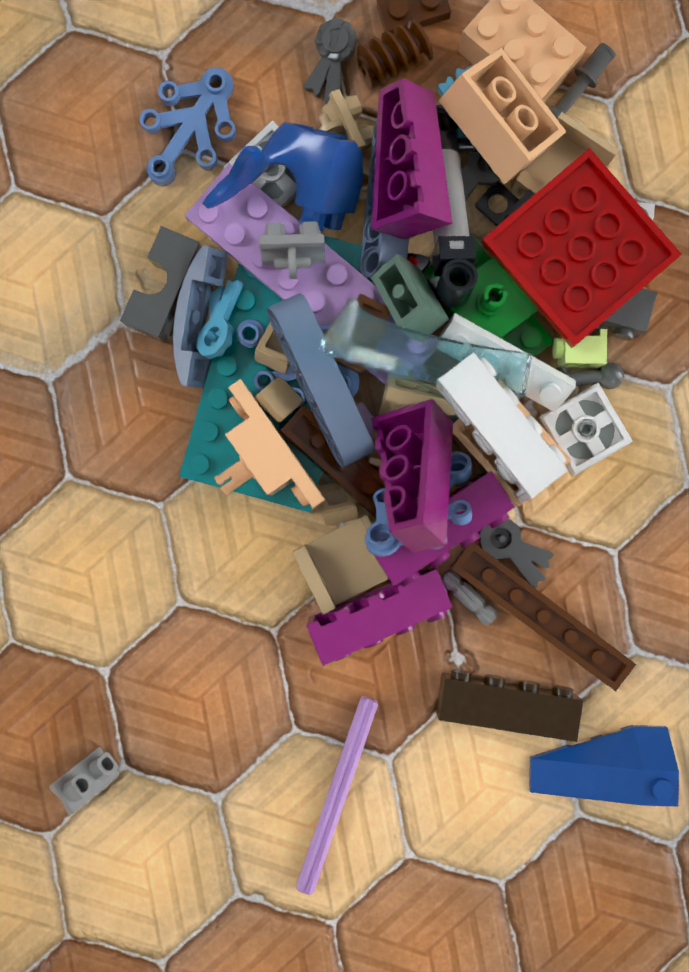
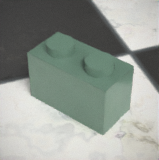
[371,254,449,341]

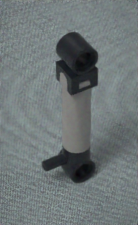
[432,104,478,308]

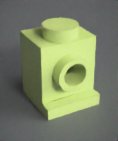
[552,329,607,369]

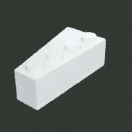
[436,352,568,504]

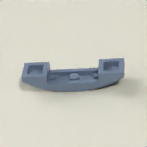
[173,245,228,388]

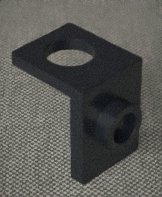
[475,182,534,226]

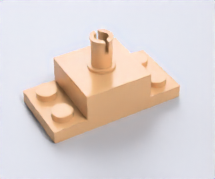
[214,379,326,508]

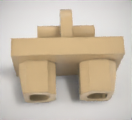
[318,89,373,152]

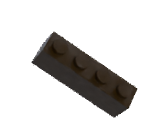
[436,669,583,742]

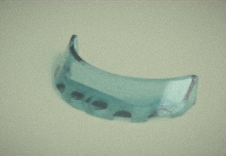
[320,298,533,397]

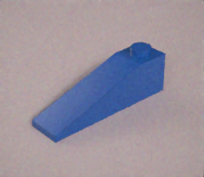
[529,725,679,807]

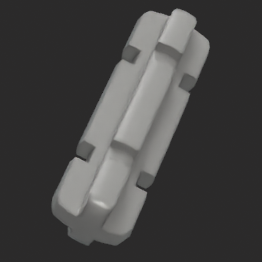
[441,569,498,625]

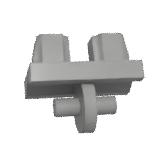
[259,221,325,279]
[49,747,119,815]

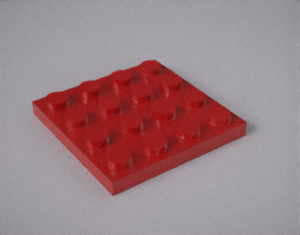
[481,148,682,349]

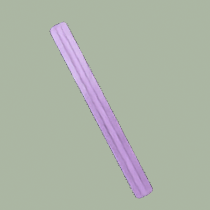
[296,696,378,895]

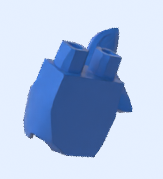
[203,122,363,231]

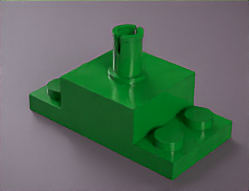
[423,234,554,383]

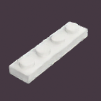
[435,313,576,413]

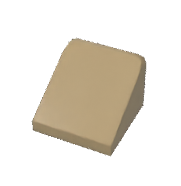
[254,323,290,374]
[255,377,302,423]
[317,482,359,526]

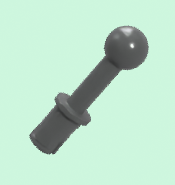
[548,43,616,119]
[556,362,624,389]

